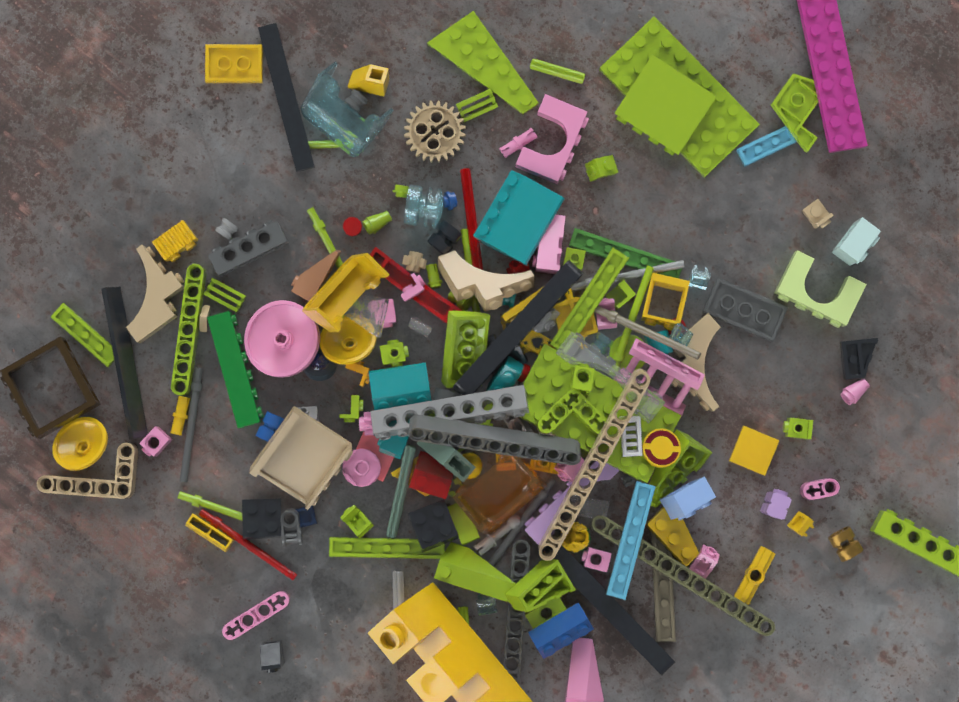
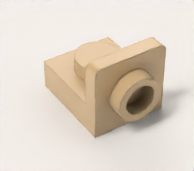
[802,199,834,229]

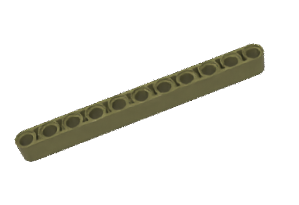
[590,515,775,636]

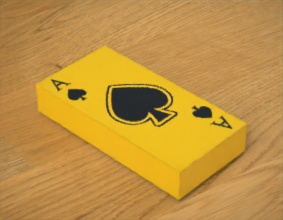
[520,330,556,355]

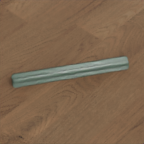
[386,445,416,538]

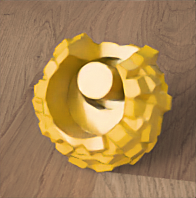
[561,522,591,553]

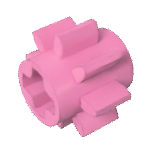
[359,412,374,436]

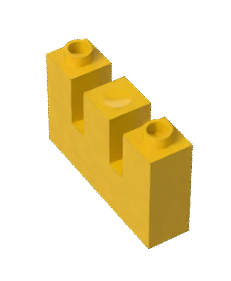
[368,582,533,702]

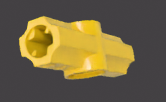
[734,546,776,605]

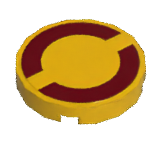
[642,429,681,468]

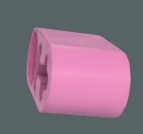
[800,478,840,500]

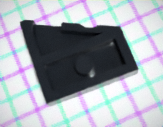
[840,338,878,380]

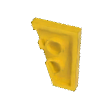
[645,506,699,567]

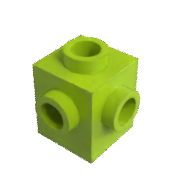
[380,339,409,367]

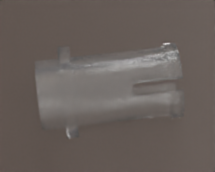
[407,317,433,337]

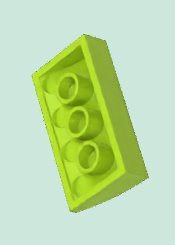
[441,311,490,388]

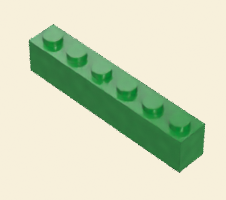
[207,311,264,429]

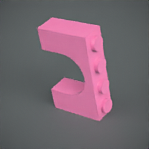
[515,94,589,184]

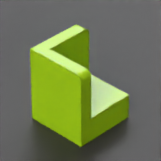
[606,280,636,310]

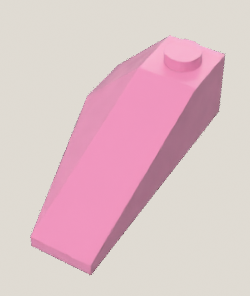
[564,637,604,702]

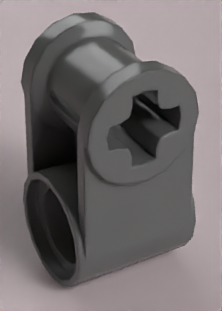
[281,508,303,547]

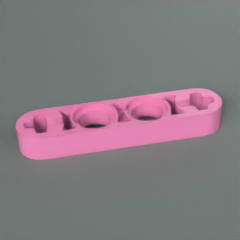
[222,591,290,640]

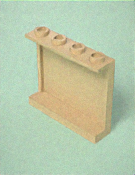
[249,406,353,510]

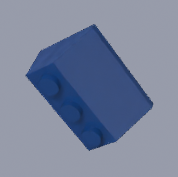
[528,603,594,659]

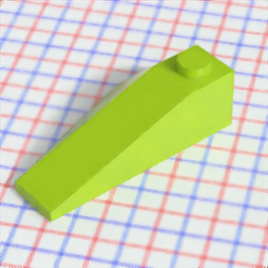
[649,429,712,508]

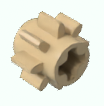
[402,251,427,273]

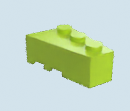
[505,559,576,612]

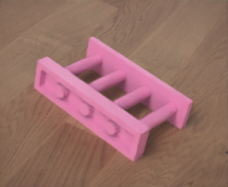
[613,338,705,418]

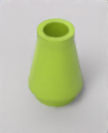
[362,211,392,235]

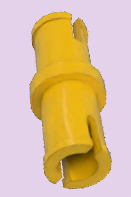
[170,396,191,436]

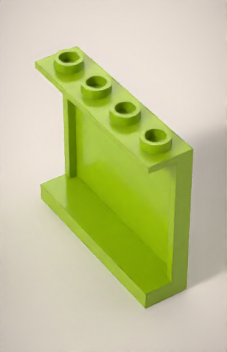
[615,54,717,156]

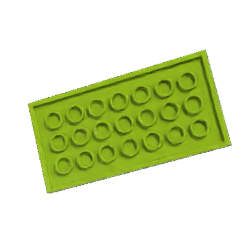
[599,16,760,178]
[520,344,681,484]

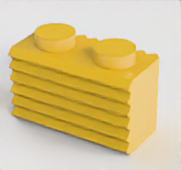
[152,220,198,262]

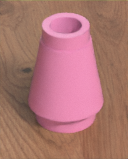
[840,378,870,405]

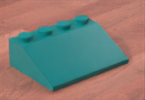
[473,170,565,265]

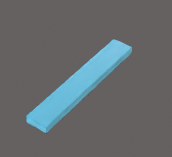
[606,481,656,600]

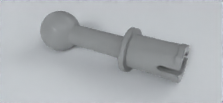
[473,515,521,556]

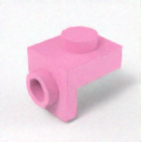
[595,298,617,330]

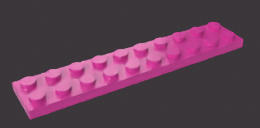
[797,0,868,153]

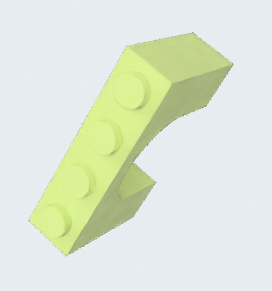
[774,250,867,328]

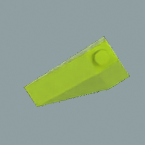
[434,542,516,603]

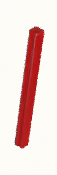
[460,168,483,270]

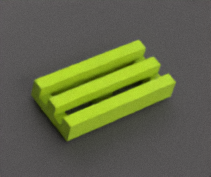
[456,89,498,122]
[203,278,247,313]

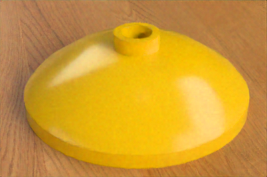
[320,314,377,365]
[52,417,108,471]

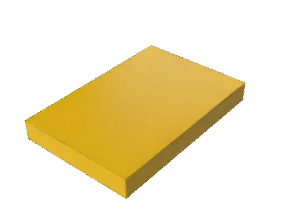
[205,44,263,83]

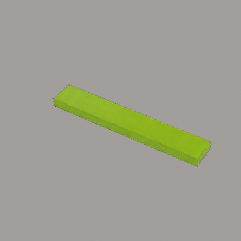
[550,248,629,354]
[329,537,445,559]

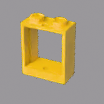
[641,273,690,330]

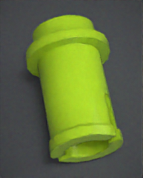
[426,264,442,289]

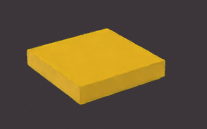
[729,426,779,476]

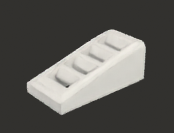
[619,416,642,457]

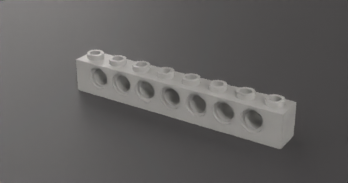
[370,385,529,440]

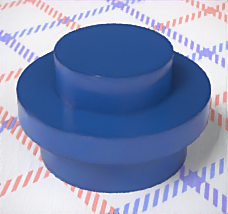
[442,191,457,210]

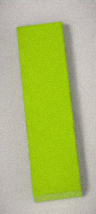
[51,303,114,368]

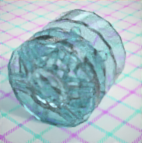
[404,184,444,229]

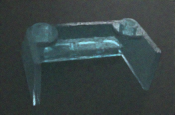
[301,61,394,157]

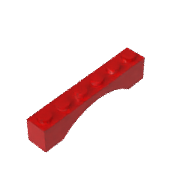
[369,247,462,324]

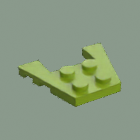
[771,73,818,153]

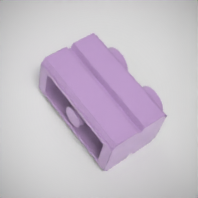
[760,489,792,520]

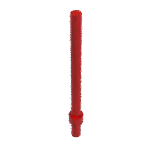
[199,509,297,581]

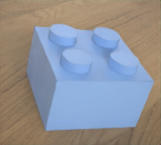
[660,477,716,520]

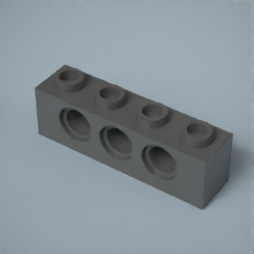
[208,220,289,277]

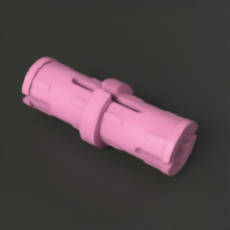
[499,128,537,159]

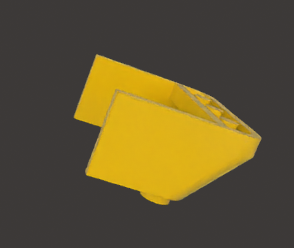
[302,253,390,332]

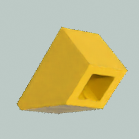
[348,64,389,97]

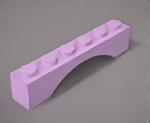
[524,461,620,545]

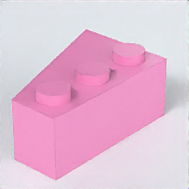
[532,215,565,274]

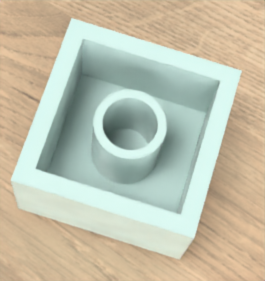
[832,217,881,266]

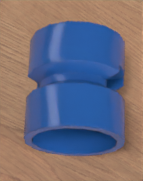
[255,411,284,442]

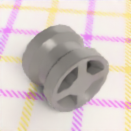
[215,218,239,240]

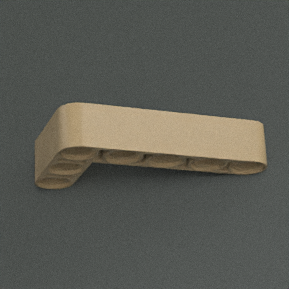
[37,443,138,499]

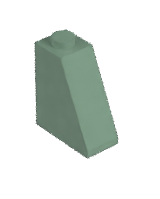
[417,442,476,482]

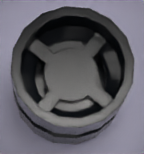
[427,220,463,255]

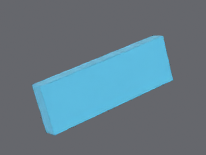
[736,126,797,167]

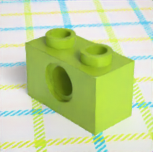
[525,598,567,629]

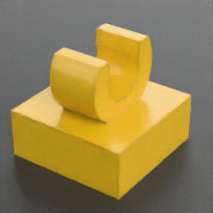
[787,511,814,537]

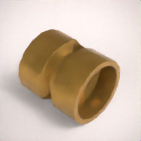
[828,526,864,562]

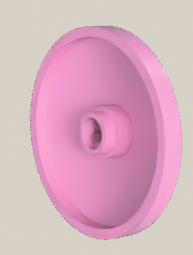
[244,300,320,378]

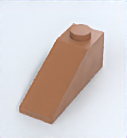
[291,250,342,301]

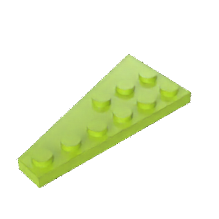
[427,11,539,115]

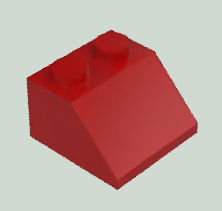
[409,451,454,499]

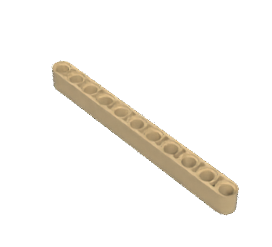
[538,369,650,561]

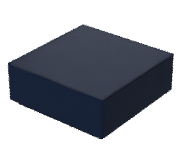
[295,505,317,528]

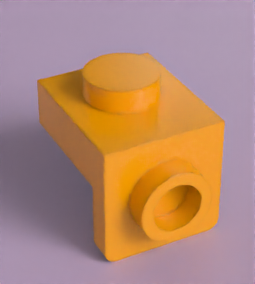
[345,361,371,387]

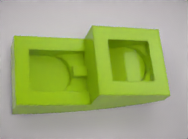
[447,500,480,545]

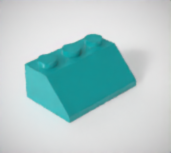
[369,362,432,411]

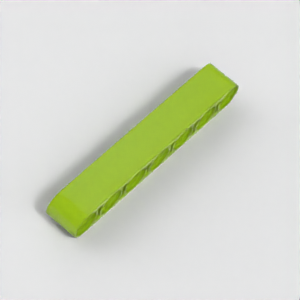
[171,264,207,396]

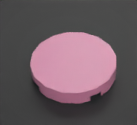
[342,448,381,487]

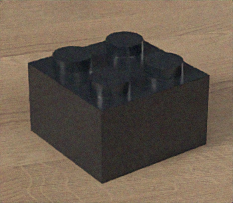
[408,499,458,553]

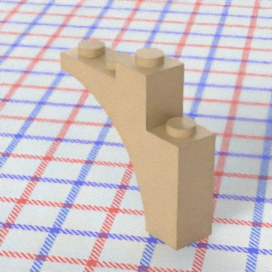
[126,245,185,344]
[438,251,534,312]
[671,313,721,412]

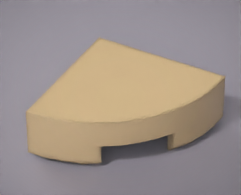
[199,305,211,332]

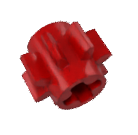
[506,260,530,274]

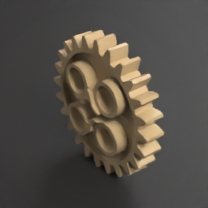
[404,100,466,163]

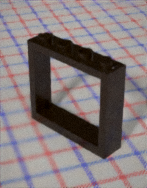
[0,336,101,439]

